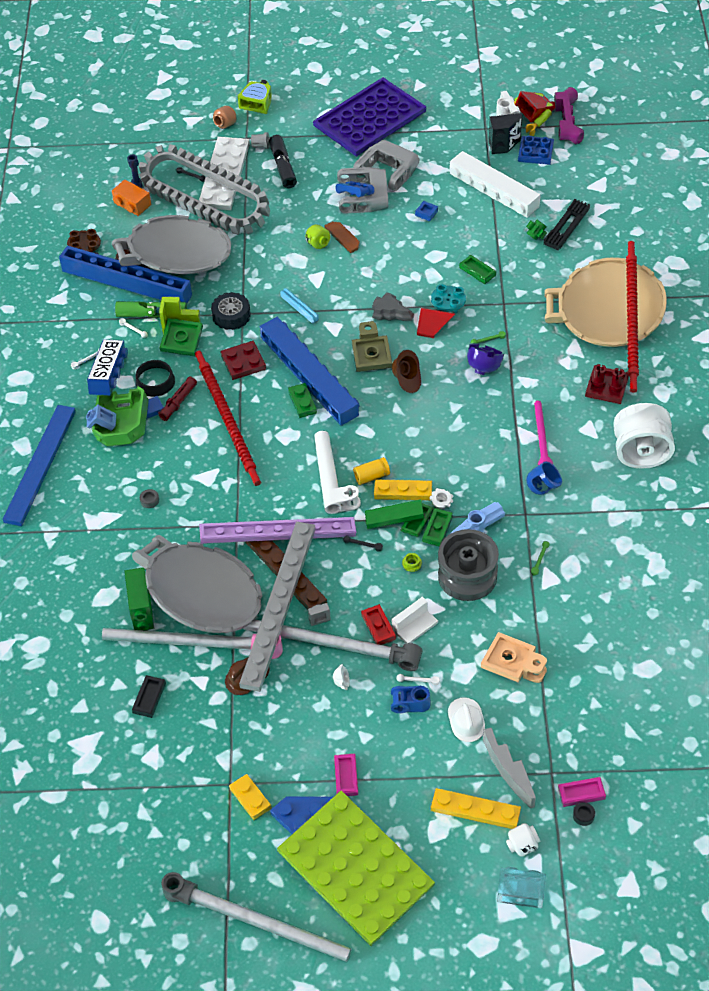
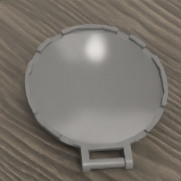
[112,215,231,274]
[132,535,262,633]

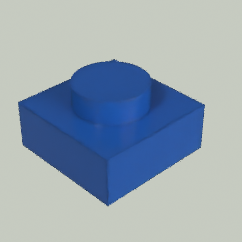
[415,201,438,221]

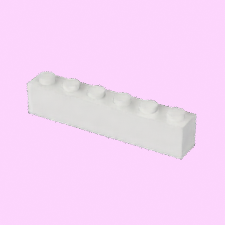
[450,151,540,217]

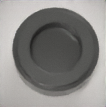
[140,489,159,508]

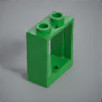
[124,567,155,631]

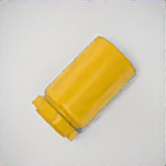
[353,457,390,485]

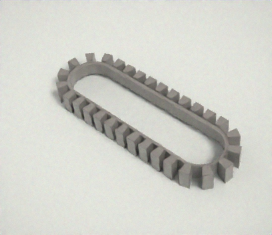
[138,144,270,235]

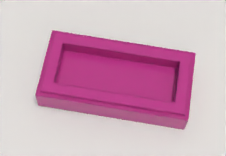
[334,754,358,796]
[558,777,606,807]

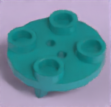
[431,284,466,313]

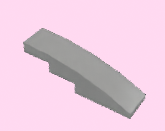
[483,728,536,809]

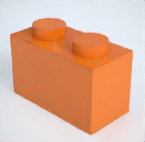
[112,180,151,216]

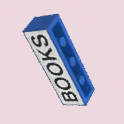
[87,339,128,396]

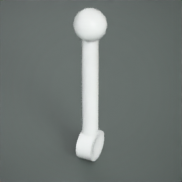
[119,318,148,338]
[71,349,99,369]
[396,674,440,685]

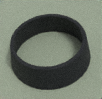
[136,360,175,397]

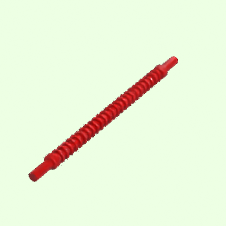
[626,241,639,393]

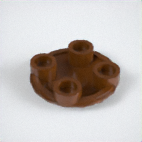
[67,229,101,252]

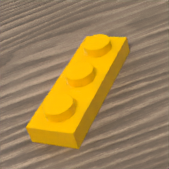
[374,480,432,501]

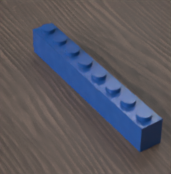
[59,246,192,303]
[260,317,360,426]

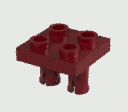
[585,364,629,404]

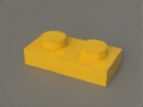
[229,774,272,820]

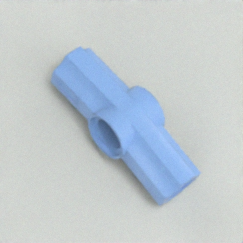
[450,502,505,534]

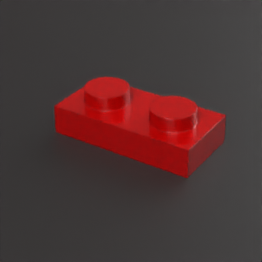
[361,604,396,645]

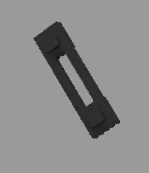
[543,199,590,251]

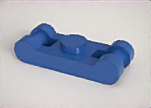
[335,181,375,197]

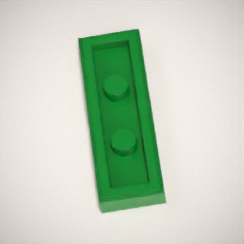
[365,499,424,529]

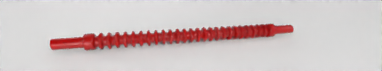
[195,350,261,486]

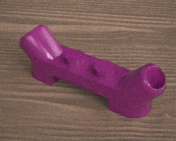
[554,87,584,144]

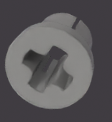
[251,132,270,149]

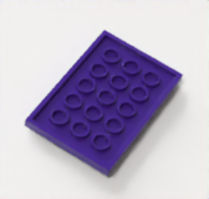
[313,77,426,157]

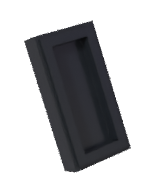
[132,675,166,718]

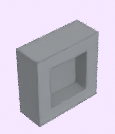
[308,603,330,626]

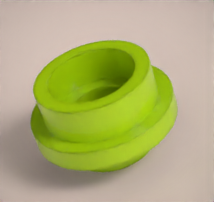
[402,553,422,572]

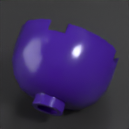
[467,343,504,375]

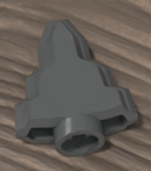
[372,292,414,321]

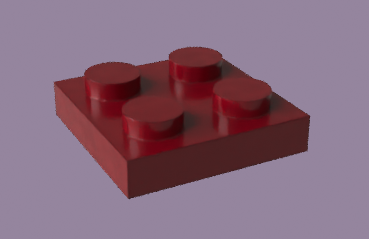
[220,340,266,380]

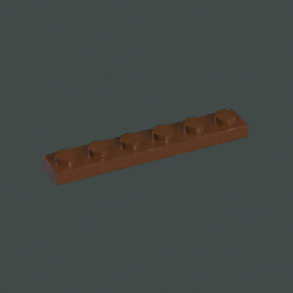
[246,540,327,610]

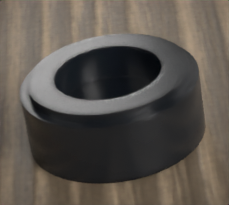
[573,802,595,826]

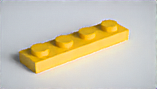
[431,788,521,829]

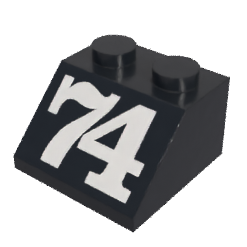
[488,113,522,154]

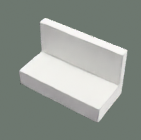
[392,597,438,643]

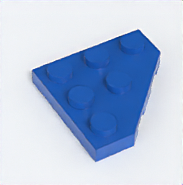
[270,796,333,834]

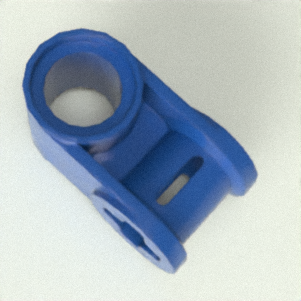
[391,685,431,713]

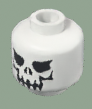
[506,823,541,857]

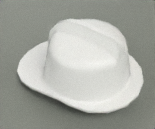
[448,698,485,742]

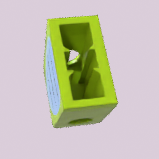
[238,80,272,114]

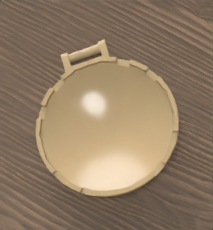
[544,258,667,347]

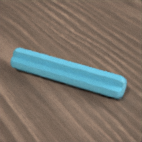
[280,288,319,323]

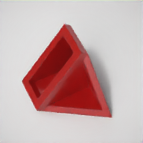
[417,308,455,338]

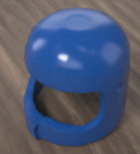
[526,461,562,495]

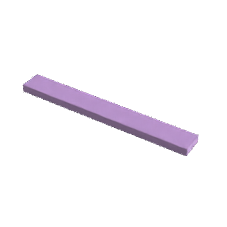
[199,517,357,544]

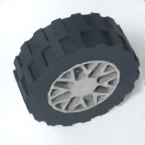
[211,292,251,330]

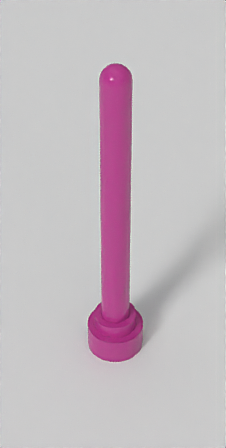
[534,400,553,465]

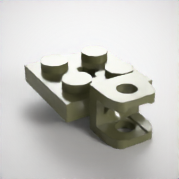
[352,321,392,372]

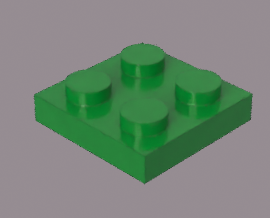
[159,318,203,356]

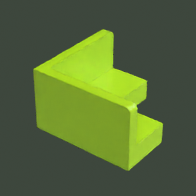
[159,297,201,334]

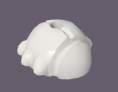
[430,488,453,509]
[333,664,350,690]

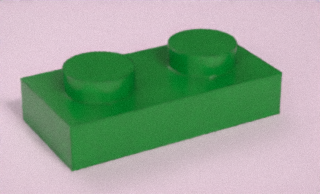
[288,383,317,418]
[422,508,453,547]

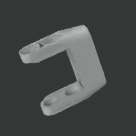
[353,140,420,191]
[337,167,388,214]

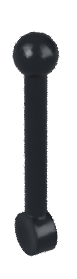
[176,167,206,182]
[343,536,383,551]

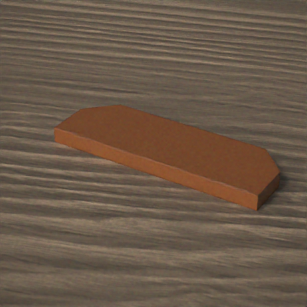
[324,221,360,253]

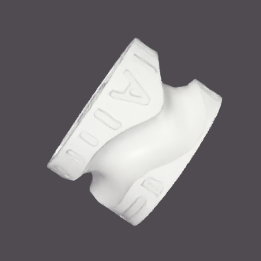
[613,403,675,468]

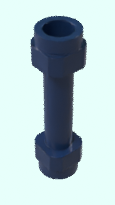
[127,154,143,188]

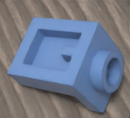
[86,404,116,431]

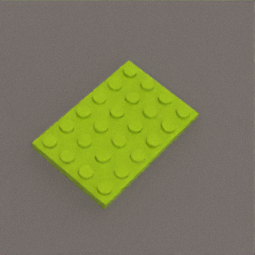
[277,791,435,946]

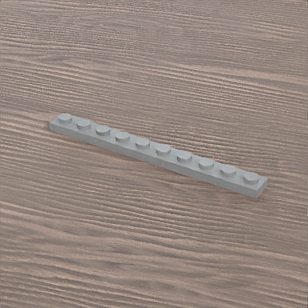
[239,521,316,692]

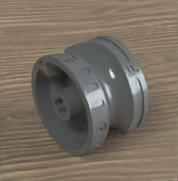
[438,529,499,601]

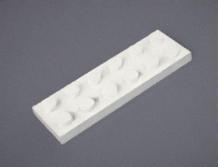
[199,137,250,210]

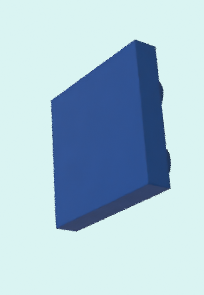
[518,136,554,165]

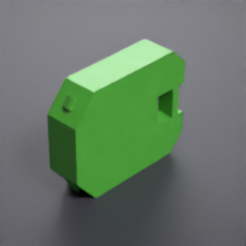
[92,386,149,446]

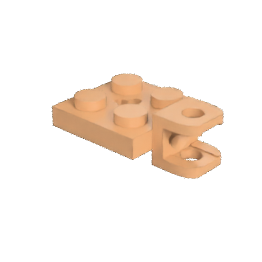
[481,632,547,683]

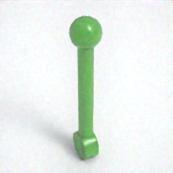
[470,331,506,343]
[531,541,550,576]

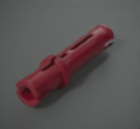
[158,376,197,421]

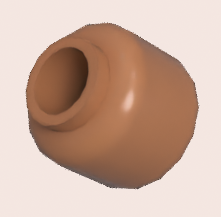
[213,105,237,129]

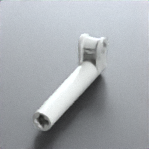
[314,431,361,514]

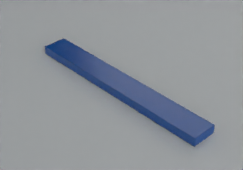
[3,405,76,527]

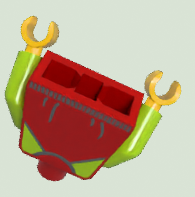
[514,91,556,136]

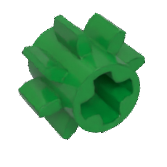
[526,219,547,240]

